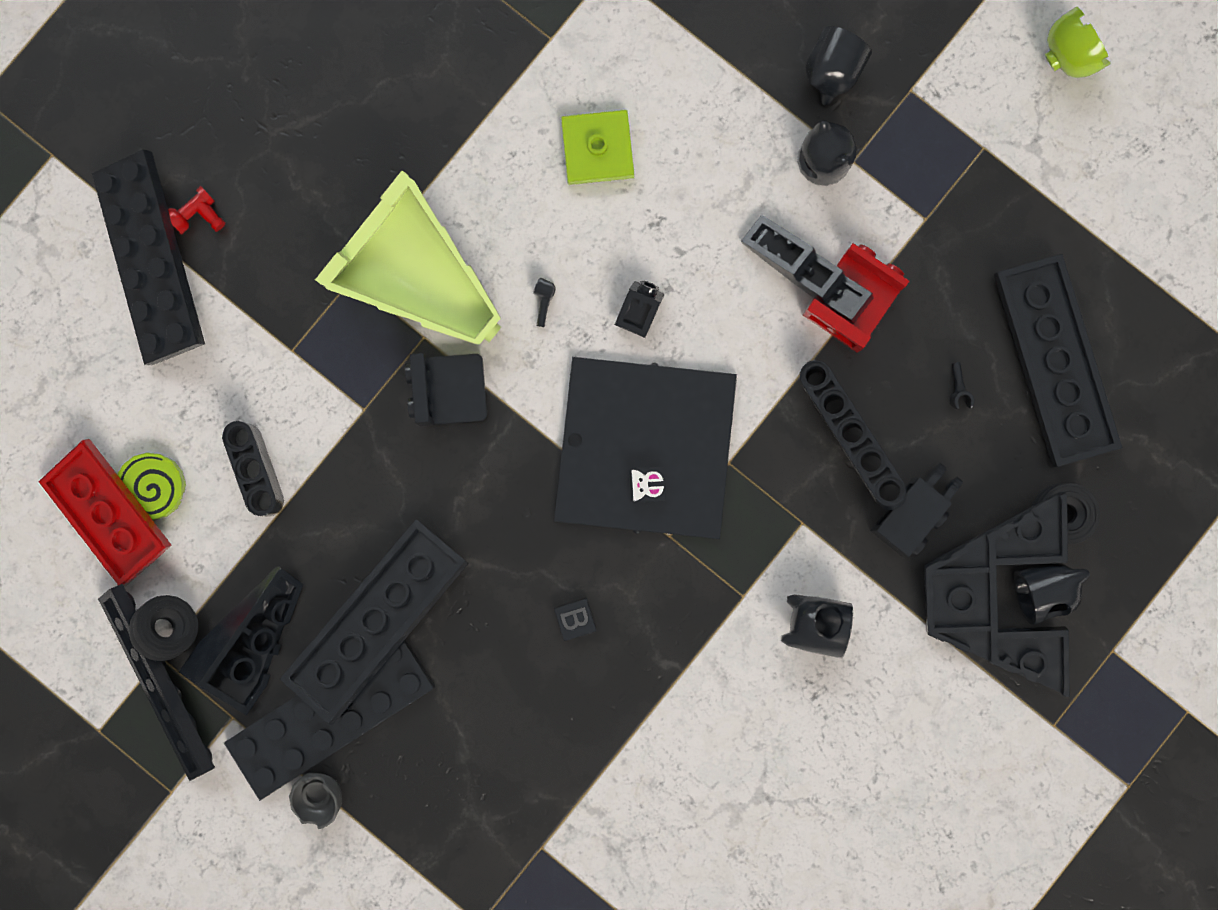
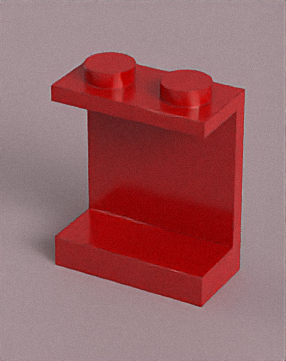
[803,243,909,353]

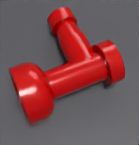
[168,186,226,234]

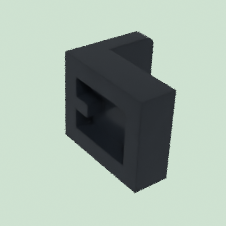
[614,281,665,338]

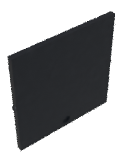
[554,357,737,539]

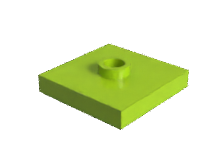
[561,110,634,185]

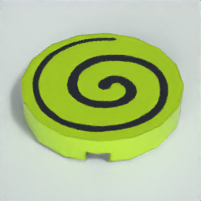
[117,453,186,520]

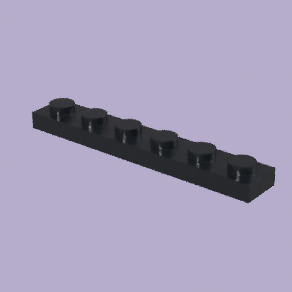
[98,584,215,781]

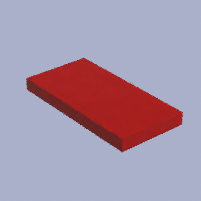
[38,439,172,586]

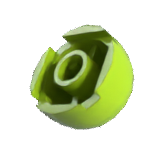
[1044,6,1111,78]

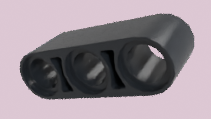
[222,421,284,516]

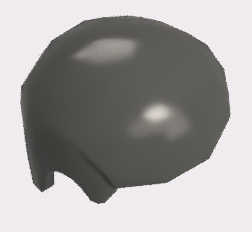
[289,773,342,829]

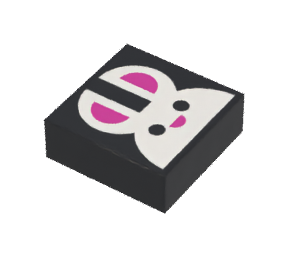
[630,467,666,503]

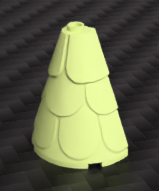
[315,171,501,345]

